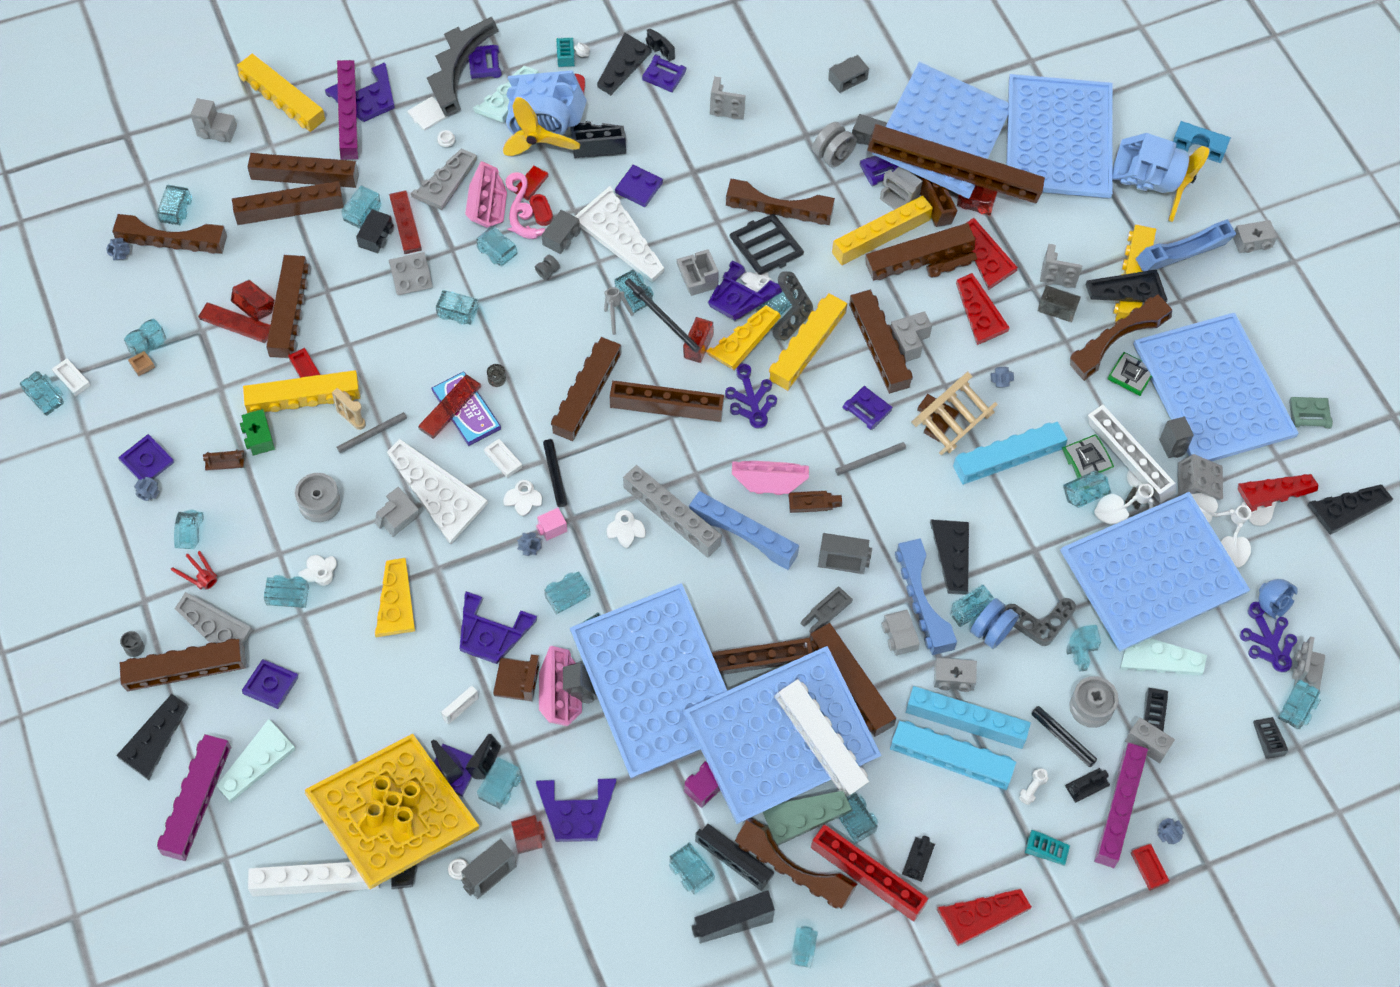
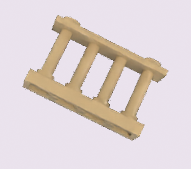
[911,371,998,455]

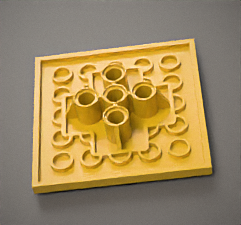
[305,733,479,890]

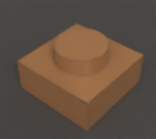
[128,351,155,377]

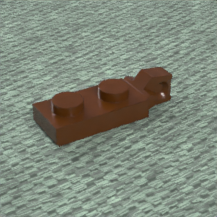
[926,252,977,277]
[788,491,842,513]

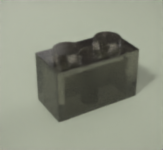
[1037,285,1081,323]

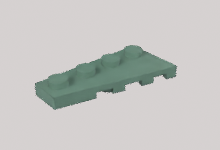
[763,791,853,846]

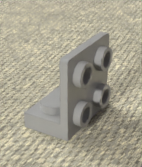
[710,76,746,120]
[1040,244,1082,288]
[389,252,432,295]
[1178,454,1223,500]
[1292,636,1325,693]

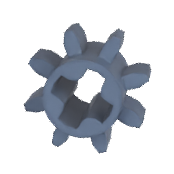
[106,238,130,260]
[991,367,1014,387]
[134,477,160,501]
[517,532,542,556]
[1157,818,1184,844]

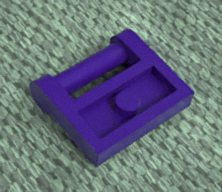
[469,45,502,79]
[642,54,687,93]
[859,156,899,186]
[842,386,893,430]

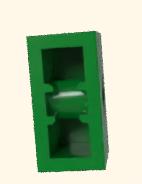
[240,409,275,456]

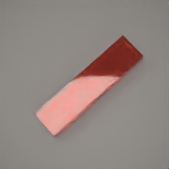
[389,190,422,254]
[198,302,270,343]
[418,374,481,439]

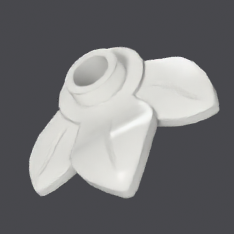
[740,272,772,292]
[503,480,542,516]
[607,510,646,548]
[298,555,337,586]

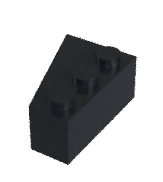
[570,121,626,158]

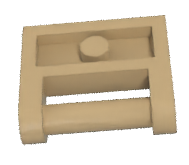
[332,388,366,430]

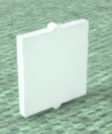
[407,97,448,131]

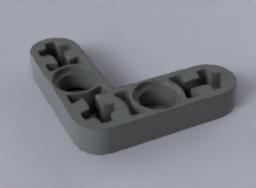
[773,271,813,340]
[1003,598,1076,646]

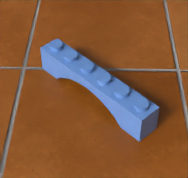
[1136,219,1236,271]
[689,491,799,570]
[895,538,957,655]

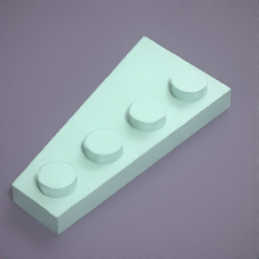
[473,66,539,122]
[1120,638,1207,676]
[216,719,296,803]

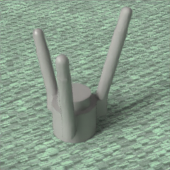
[604,287,634,335]

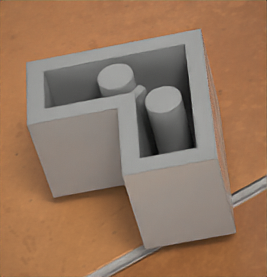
[190,98,237,143]
[890,311,932,362]

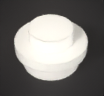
[574,42,590,58]
[437,130,455,147]
[448,859,468,880]

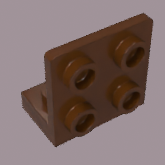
[493,654,540,702]

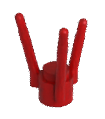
[171,551,217,590]

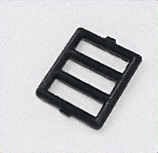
[729,214,804,275]

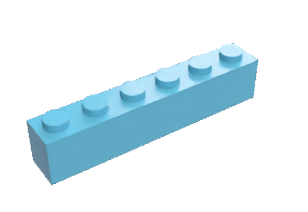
[953,421,1068,485]
[905,686,1031,749]
[890,721,1016,790]

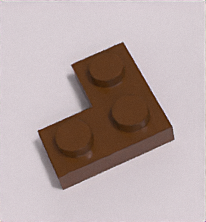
[917,394,959,442]

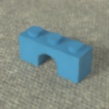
[1173,121,1231,163]

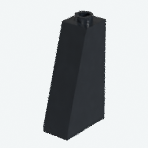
[691,890,775,943]

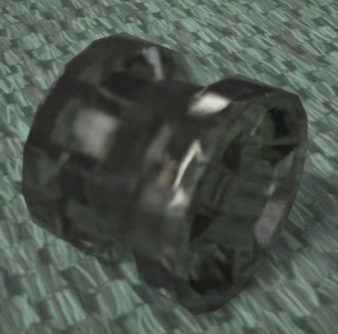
[487,364,506,387]
[1125,486,1142,510]

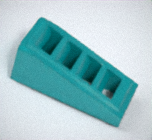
[556,38,575,67]
[1024,830,1070,866]

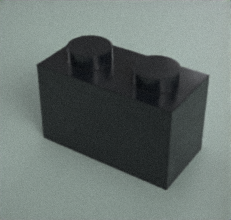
[356,209,394,254]

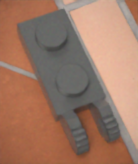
[801,587,853,633]

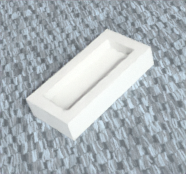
[52,359,90,396]
[484,439,522,478]
[441,686,479,725]

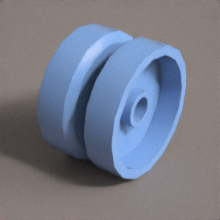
[970,598,1019,649]

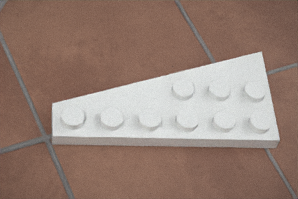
[575,186,664,283]
[387,439,488,545]

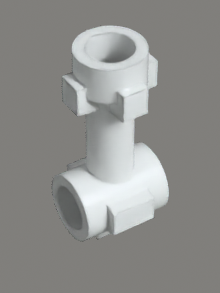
[1019,768,1048,805]

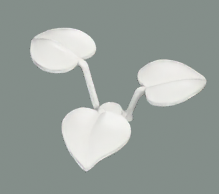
[1094,470,1154,525]
[1191,493,1277,568]

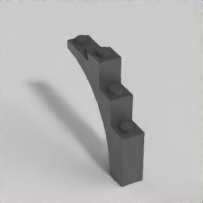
[427,16,499,117]

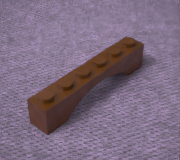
[726,178,835,225]
[112,214,227,254]
[1070,294,1172,381]
[735,817,858,909]

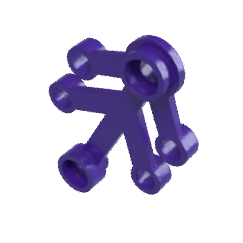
[725,363,777,429]
[1239,602,1297,673]

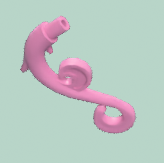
[505,172,545,239]

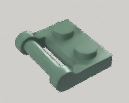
[1289,397,1333,429]

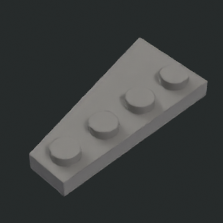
[411,148,477,210]
[175,592,253,645]

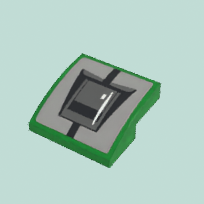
[1107,352,1152,396]
[1062,434,1114,481]

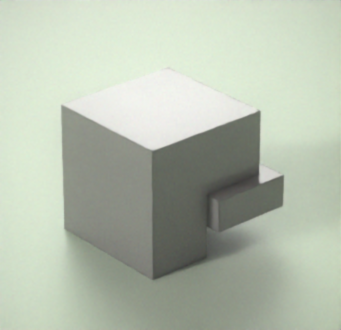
[880,167,922,210]
[676,249,719,296]
[375,486,419,537]

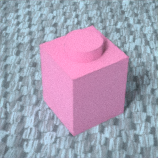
[536,508,567,541]

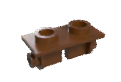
[203,449,244,471]

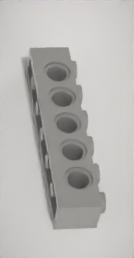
[623,465,722,558]

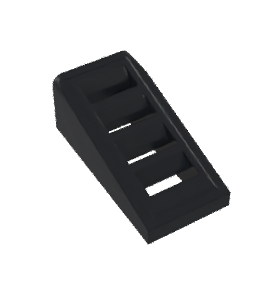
[1143,688,1168,731]
[1253,717,1288,759]
[466,734,501,780]
[431,739,462,784]

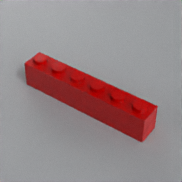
[811,824,929,922]

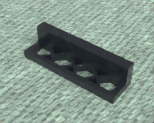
[695,824,774,891]

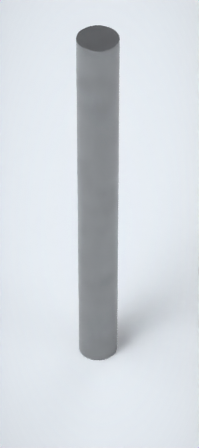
[336,412,407,453]
[835,442,906,476]

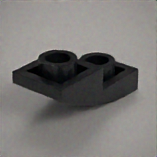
[645,28,675,61]

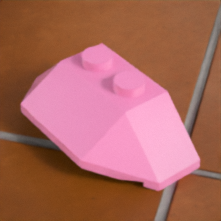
[465,161,507,228]
[732,461,809,495]
[539,646,582,726]

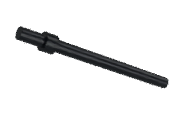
[625,278,700,353]

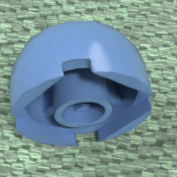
[1259,579,1298,619]

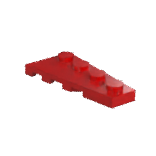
[966,218,1018,290]
[956,273,1010,345]
[1238,474,1319,512]
[937,889,1032,946]

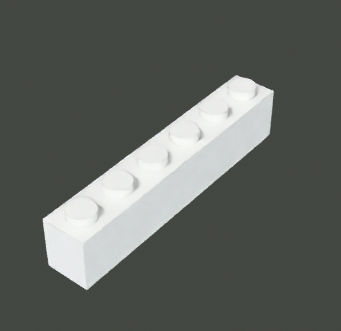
[1088,405,1176,504]
[774,679,869,797]
[248,862,380,897]

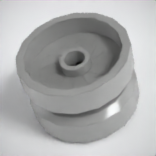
[812,122,857,167]
[295,473,341,523]
[1069,676,1119,728]

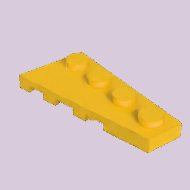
[706,305,781,370]
[375,558,415,637]

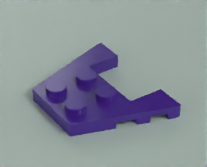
[325,62,395,122]
[708,260,783,320]
[459,591,537,664]
[536,779,616,842]

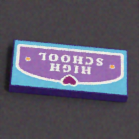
[431,371,501,447]

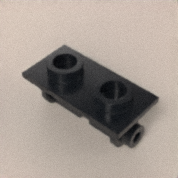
[1065,768,1110,803]
[902,836,935,882]

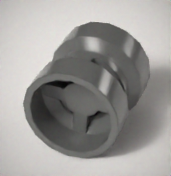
[535,254,560,280]
[120,631,145,657]

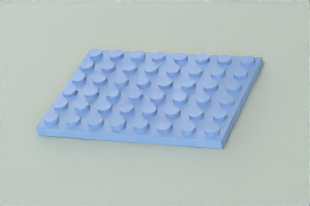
[872,62,1009,199]
[1006,74,1112,198]
[1133,312,1299,461]
[1060,492,1250,652]
[570,583,727,779]
[683,646,882,824]

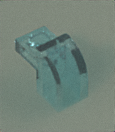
[174,510,204,549]
[1066,625,1101,672]

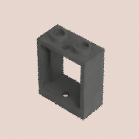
[818,533,872,574]
[461,838,517,899]

